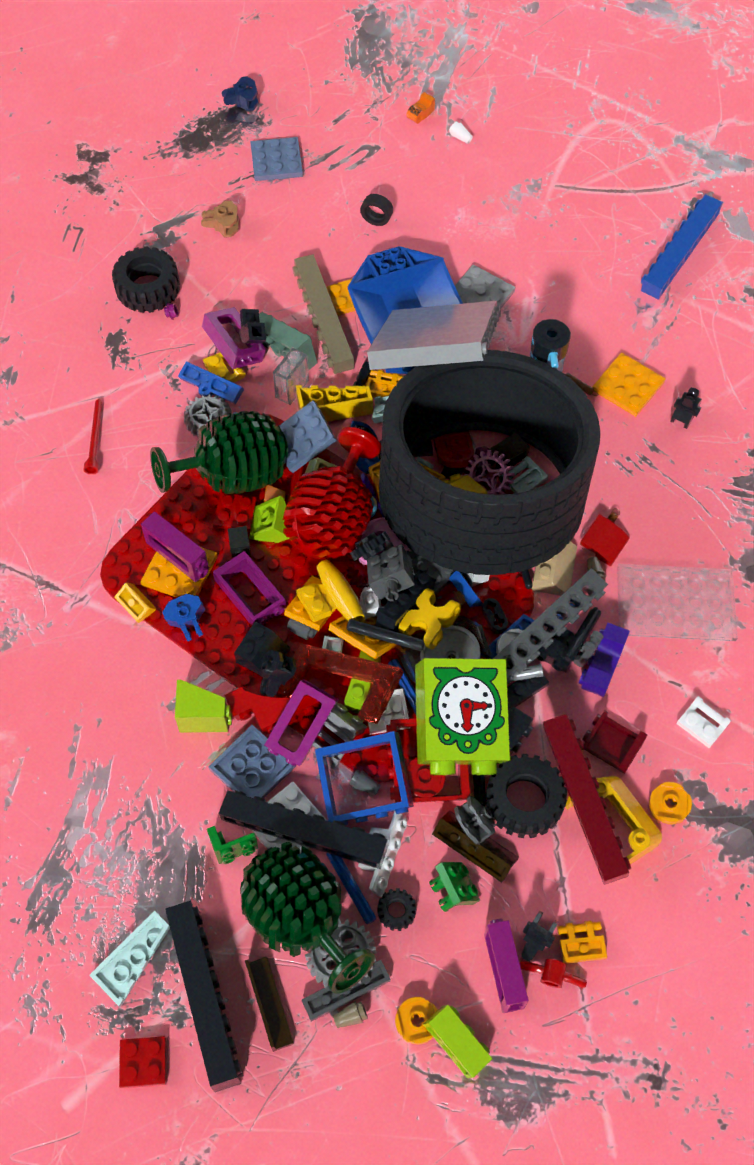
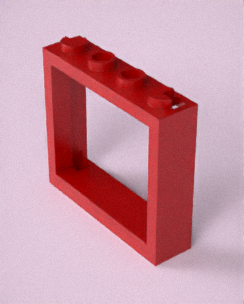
[386,718,470,803]

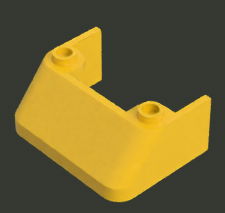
[565,776,662,865]

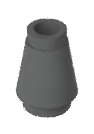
[349,769,381,795]

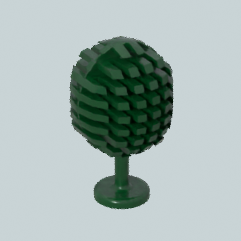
[150,411,288,494]
[240,842,375,994]

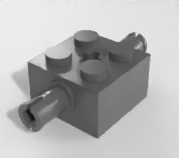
[367,541,415,601]

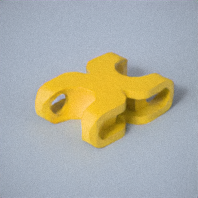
[399,588,461,650]

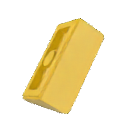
[115,583,156,623]

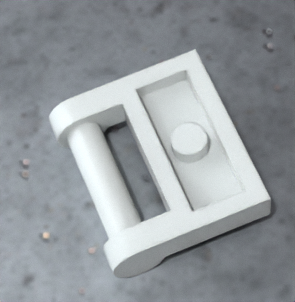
[676,696,732,749]

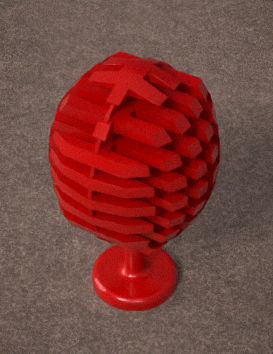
[283,427,381,560]

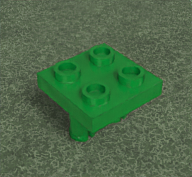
[429,862,480,912]

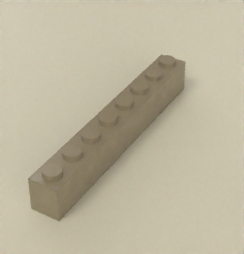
[292,254,354,374]

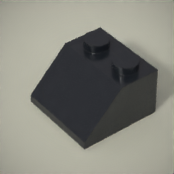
[234,622,290,675]

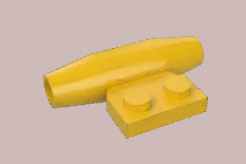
[296,560,365,622]

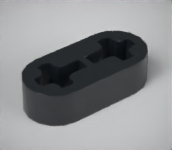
[482,598,508,634]

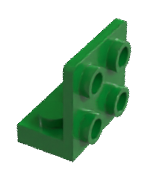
[207,826,258,864]

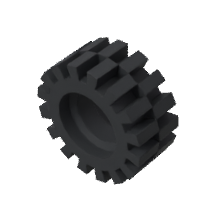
[377,888,416,931]

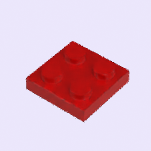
[213,493,257,533]
[119,1036,166,1088]

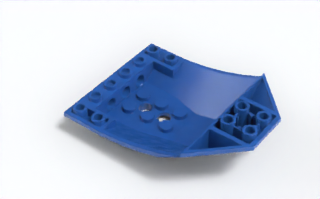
[347,246,463,374]

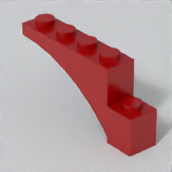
[224,687,338,734]

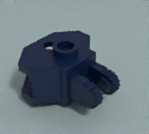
[222,76,259,111]

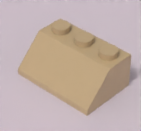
[532,541,577,596]

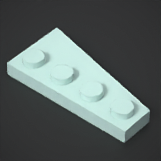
[89,911,170,1007]

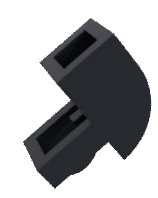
[239,309,266,344]

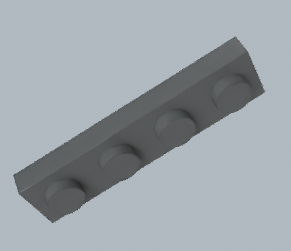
[301,960,391,1022]

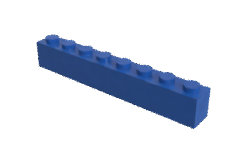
[641,194,723,300]

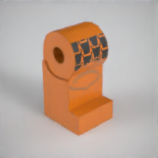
[406,92,435,124]

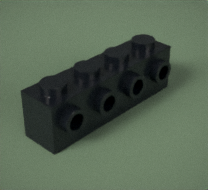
[375,570,436,632]

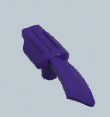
[361,473,384,517]

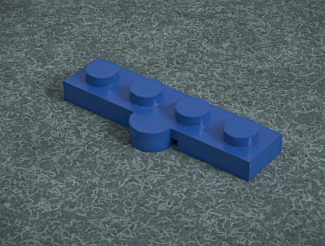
[178,361,244,405]

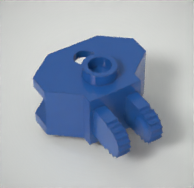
[162,594,205,641]

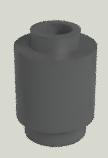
[287,618,317,640]

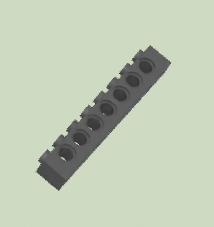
[493,568,608,685]

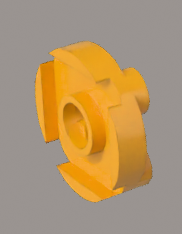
[649,782,692,824]
[395,997,437,1045]

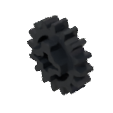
[350,531,390,561]

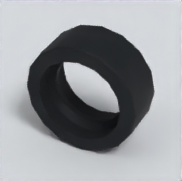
[360,194,393,226]

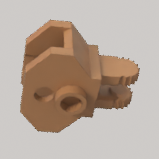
[201,201,239,237]

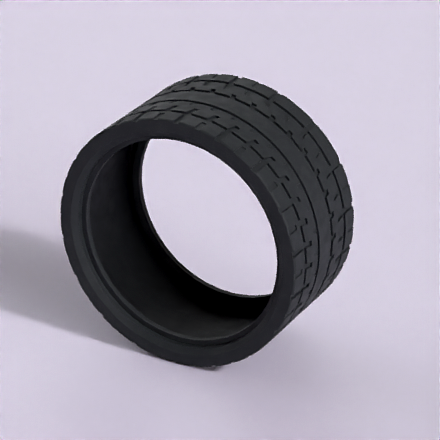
[379,350,600,575]

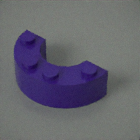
[579,622,630,697]

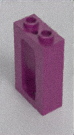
[202,307,266,369]
[141,511,209,582]
[213,551,286,626]
[264,679,339,766]
[484,919,529,1013]

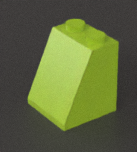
[175,680,232,733]

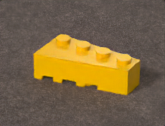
[295,385,373,422]

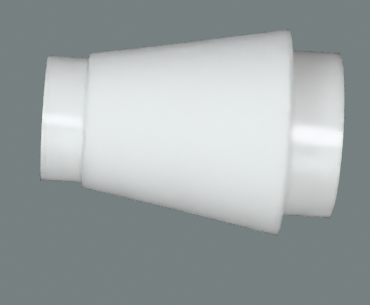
[449,121,473,144]

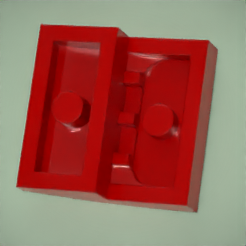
[580,514,630,566]

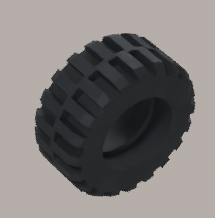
[112,246,180,313]
[486,754,567,838]

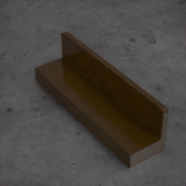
[432,811,519,883]
[245,957,294,1052]

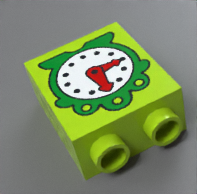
[415,658,510,775]

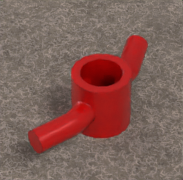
[520,959,587,988]

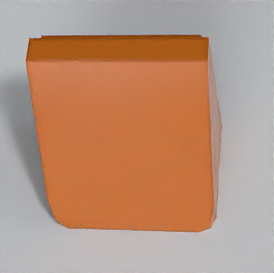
[264,485,286,502]

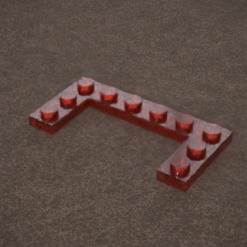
[276,643,404,724]

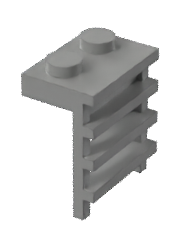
[313,703,368,769]

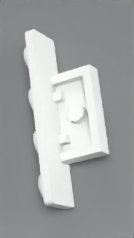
[358,811,408,897]

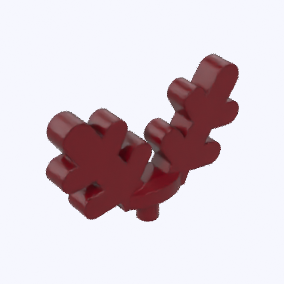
[346,567,369,592]

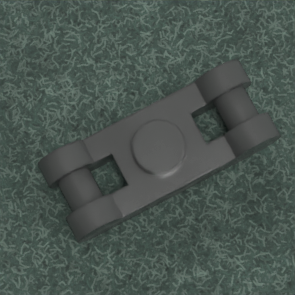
[573,631,604,667]

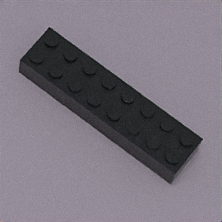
[165,900,244,1093]

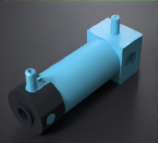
[530,319,571,372]

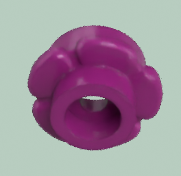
[164,303,178,320]

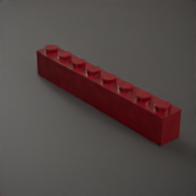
[543,714,631,885]

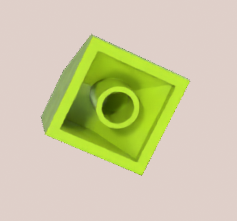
[249,496,290,543]

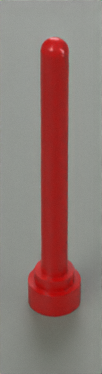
[83,399,102,474]

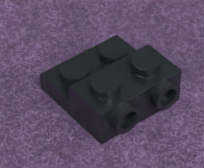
[536,628,586,673]

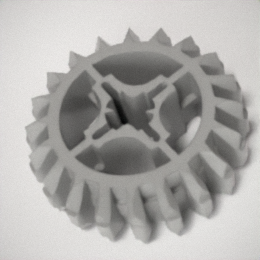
[184,394,232,438]

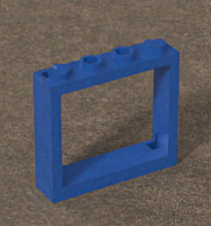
[315,731,414,826]

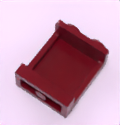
[582,710,648,774]

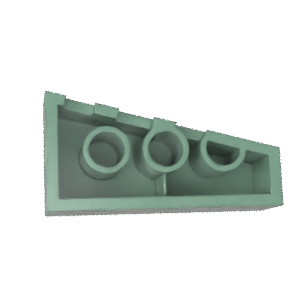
[259,312,317,375]

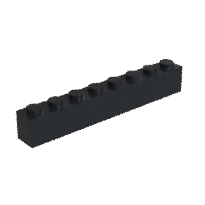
[218,790,389,870]

